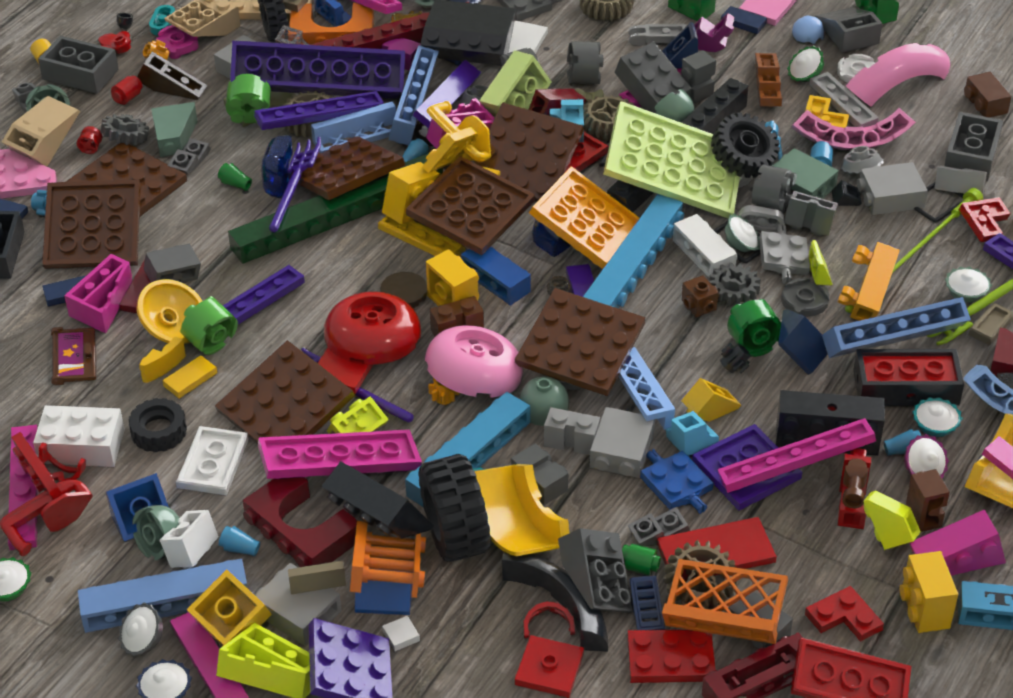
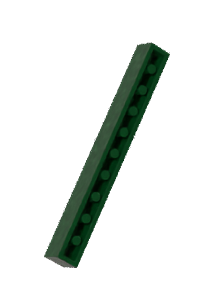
[228,153,443,264]

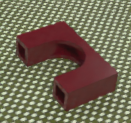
[242,477,358,567]

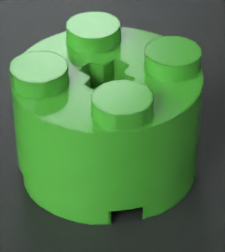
[226,74,271,123]
[180,296,238,355]

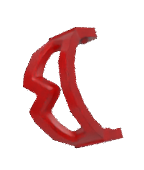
[38,442,86,482]
[523,601,575,639]

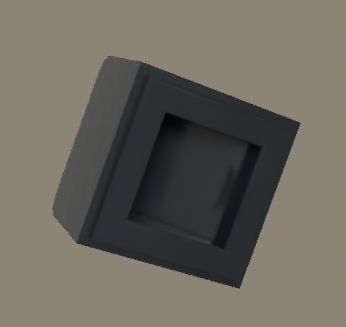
[832,180,862,206]

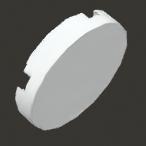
[837,54,875,83]

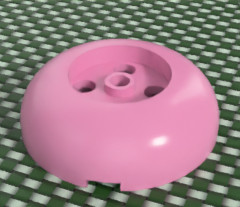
[425,326,523,398]

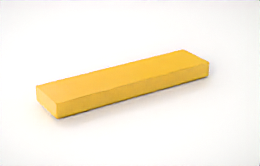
[378,215,465,257]

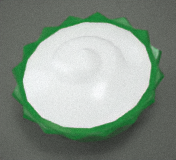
[787,46,824,82]
[0,557,32,601]

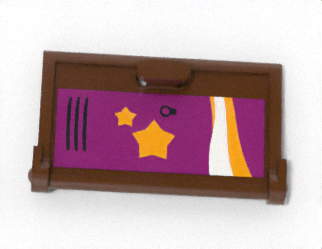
[51,327,96,385]

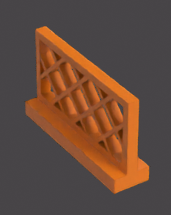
[662,559,788,644]

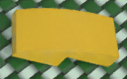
[139,336,186,383]

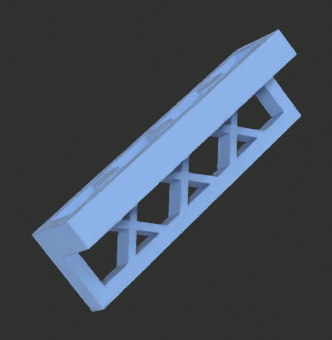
[311,102,396,153]
[618,347,675,430]

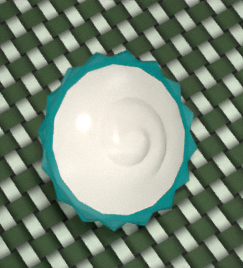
[912,397,963,437]

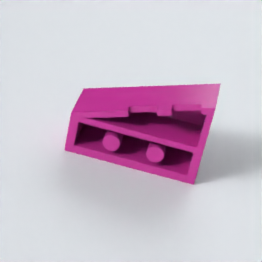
[426,98,495,149]
[64,254,133,334]
[910,510,1006,576]

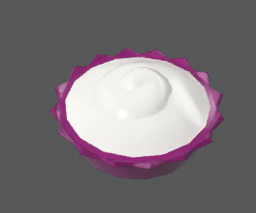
[904,434,949,479]

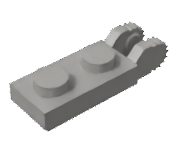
[628,24,686,46]

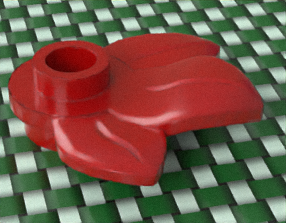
[98,31,131,54]

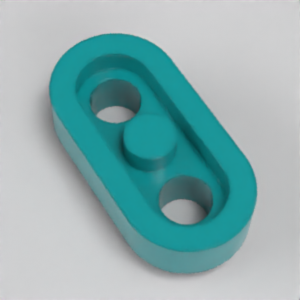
[149,5,175,36]

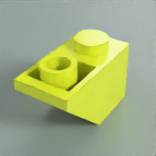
[863,491,921,550]

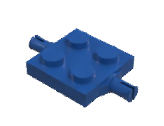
[640,449,713,514]

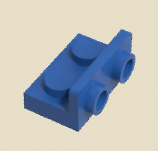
[314,0,351,27]

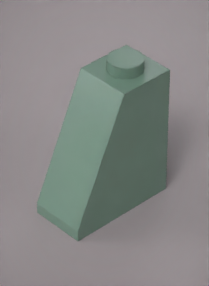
[151,102,198,157]

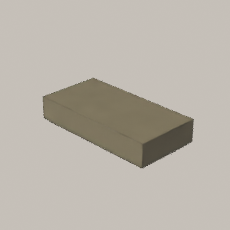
[968,303,1013,345]
[288,561,346,594]

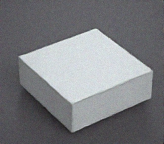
[382,615,420,651]

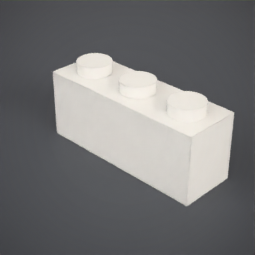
[673,214,737,277]

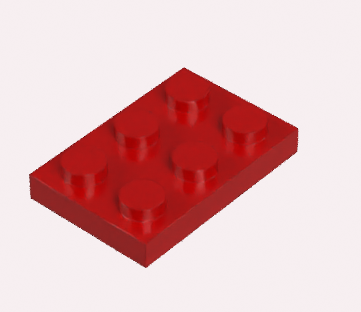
[627,630,716,683]

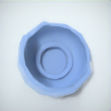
[792,15,824,44]

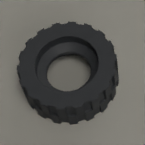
[128,398,187,452]

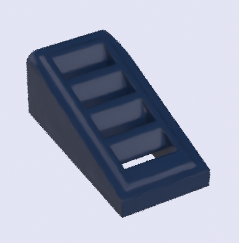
[629,576,665,630]

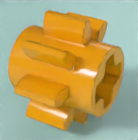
[143,39,169,60]
[428,378,460,405]

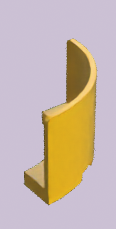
[965,414,1013,508]
[475,464,569,556]

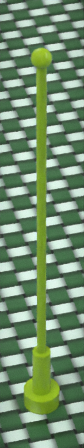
[845,188,983,313]

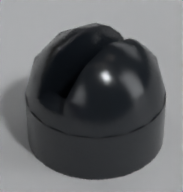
[116,13,133,29]

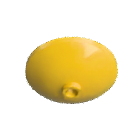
[137,279,202,344]

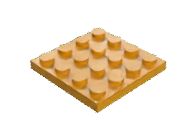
[529,166,640,269]

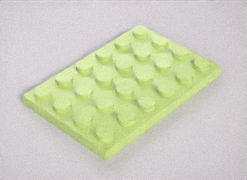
[603,101,740,218]

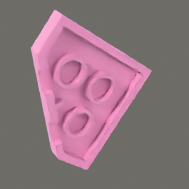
[0,149,57,199]

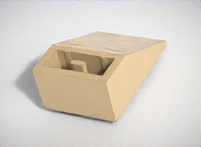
[165,0,241,37]
[2,96,80,166]

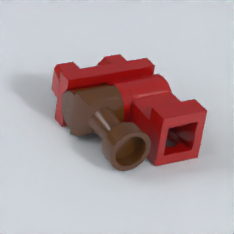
[837,448,872,529]

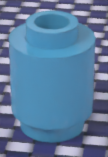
[810,141,833,167]

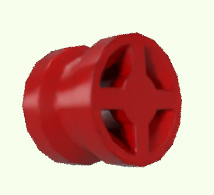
[76,126,103,154]

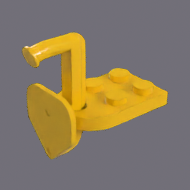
[422,101,491,173]

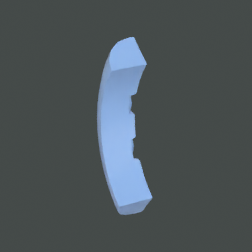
[963,365,1013,415]

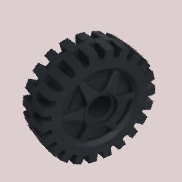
[257,0,289,41]
[711,113,780,178]

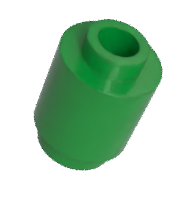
[622,544,661,576]

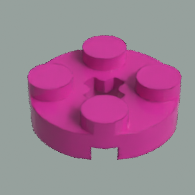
[156,25,199,59]

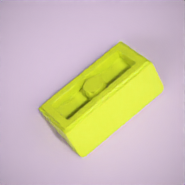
[809,240,833,286]

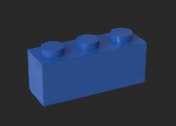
[461,247,531,306]

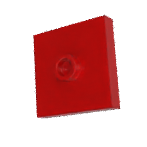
[515,635,584,698]

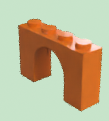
[289,3,374,45]

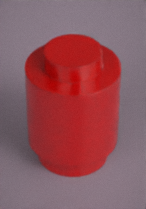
[111,75,143,105]

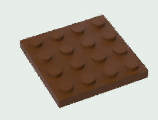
[474,102,584,202]
[284,136,405,200]
[66,143,187,216]
[406,156,535,255]
[42,179,141,269]
[515,288,645,396]
[215,340,355,444]

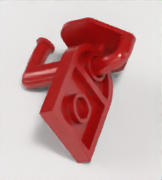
[0,432,93,557]

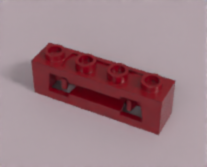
[702,632,803,698]

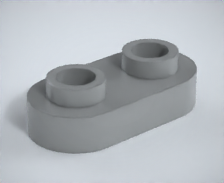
[739,205,785,232]

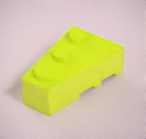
[216,623,310,698]

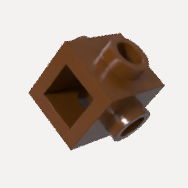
[681,275,719,318]

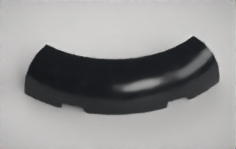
[502,551,608,652]

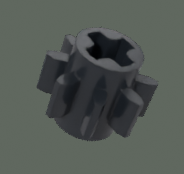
[720,343,751,374]

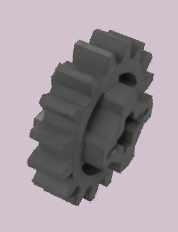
[100,114,149,145]
[709,263,761,306]

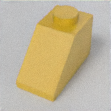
[681,378,741,422]

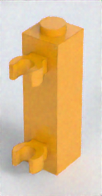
[837,242,900,321]

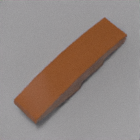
[755,53,782,106]

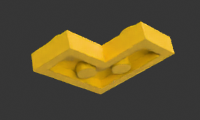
[805,95,849,128]

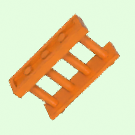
[350,521,426,598]

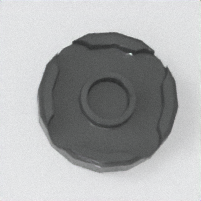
[781,278,830,317]

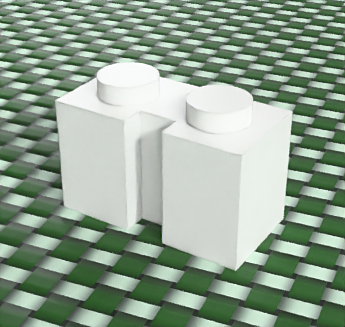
[160,510,219,569]

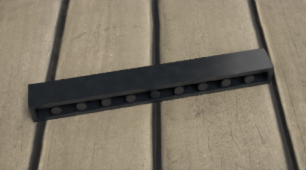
[607,78,749,212]

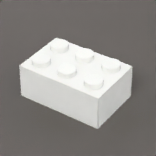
[33,405,125,467]

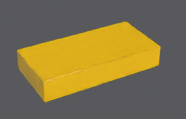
[162,355,217,399]

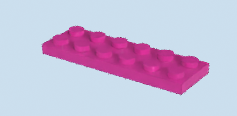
[258,430,422,479]

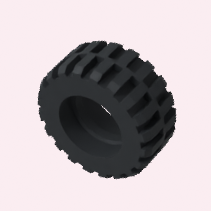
[418,454,491,562]

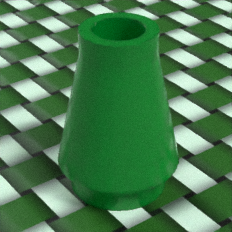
[218,163,252,191]

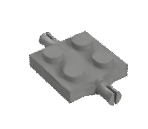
[759,224,810,284]

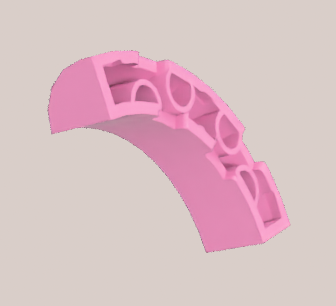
[846,43,950,107]
[791,108,916,150]

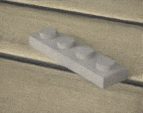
[810,72,879,127]

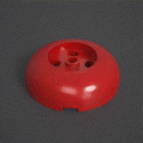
[324,292,421,364]

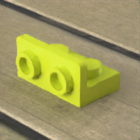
[327,396,389,434]

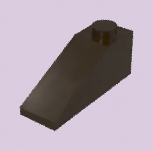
[137,52,207,100]

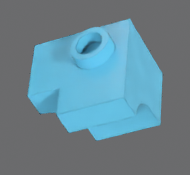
[550,99,584,142]
[666,411,719,456]

